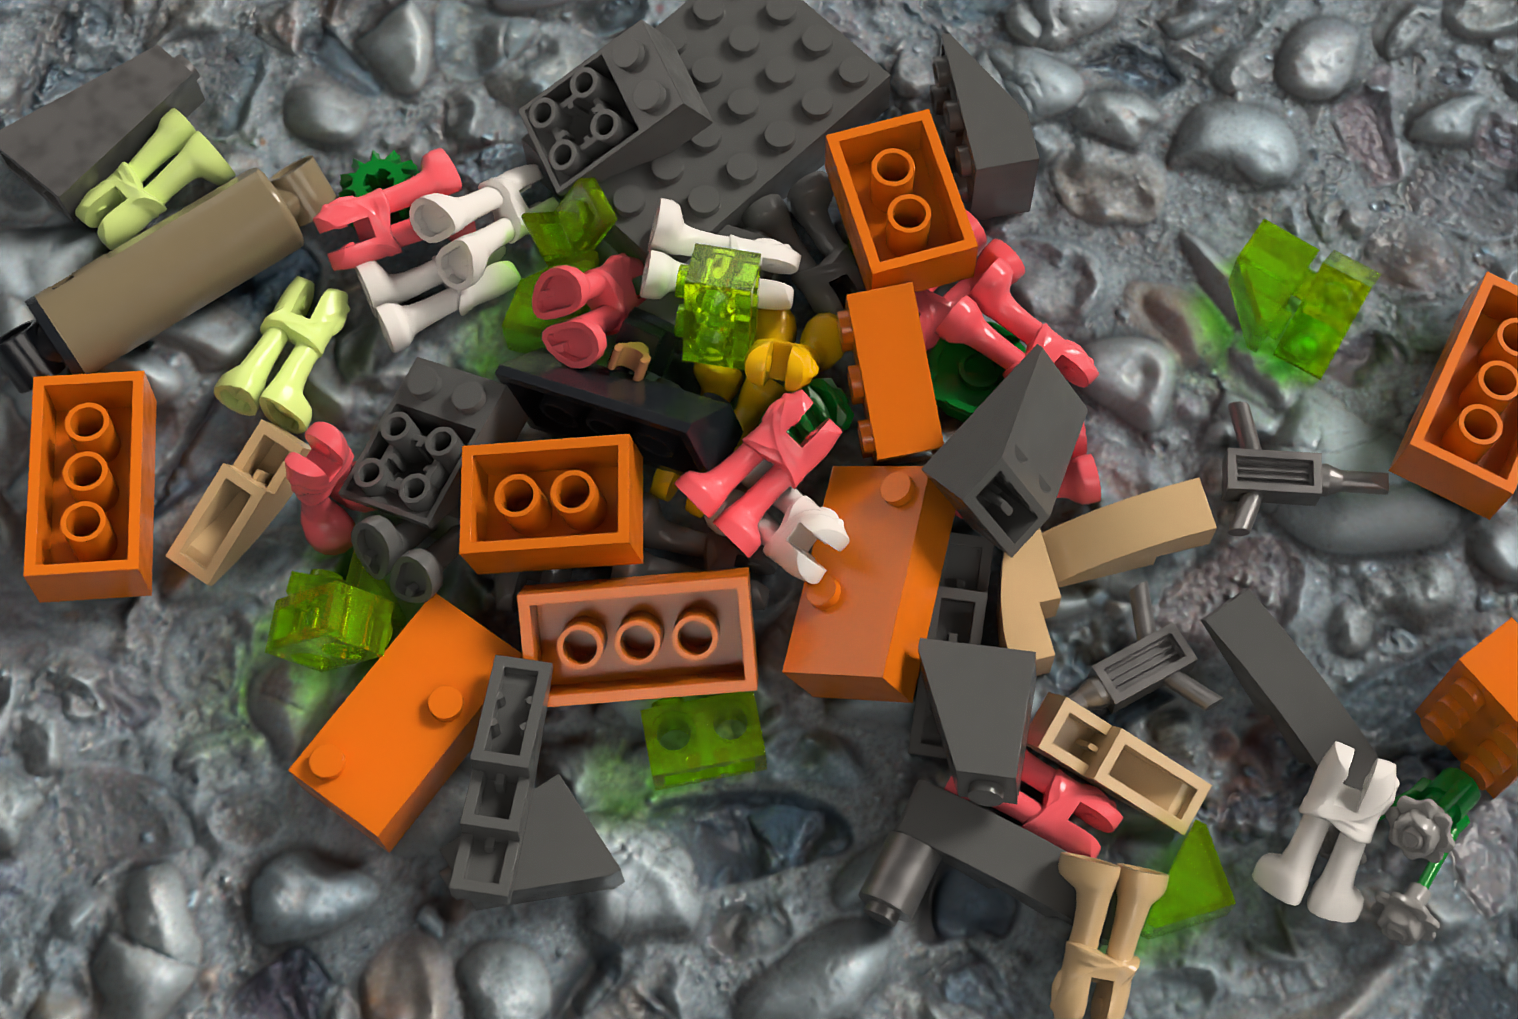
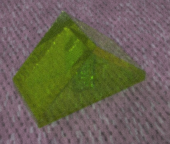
[1140,819,1236,940]

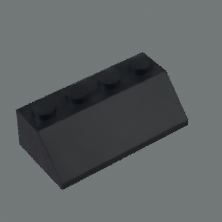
[495,347,744,476]

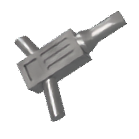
[1222,401,1389,536]
[1035,581,1225,715]

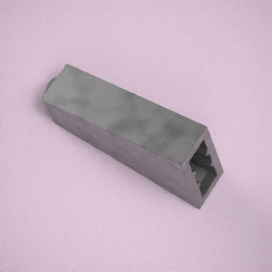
[0,45,205,222]

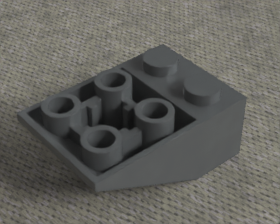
[518,19,714,196]
[930,33,1040,220]
[921,344,1088,558]
[338,357,529,529]

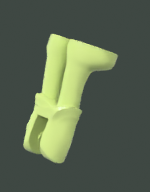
[75,108,236,251]
[213,276,350,434]

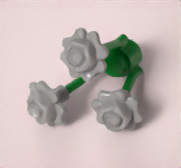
[1319,767,1481,946]

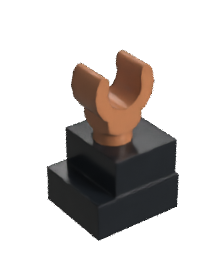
[607,307,684,382]

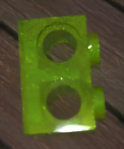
[674,243,762,370]
[265,580,394,672]
[640,691,767,791]

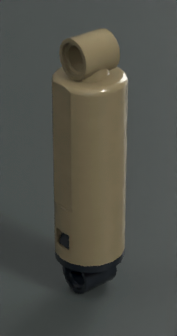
[0,155,338,394]

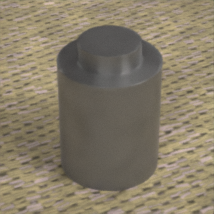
[858,831,941,927]

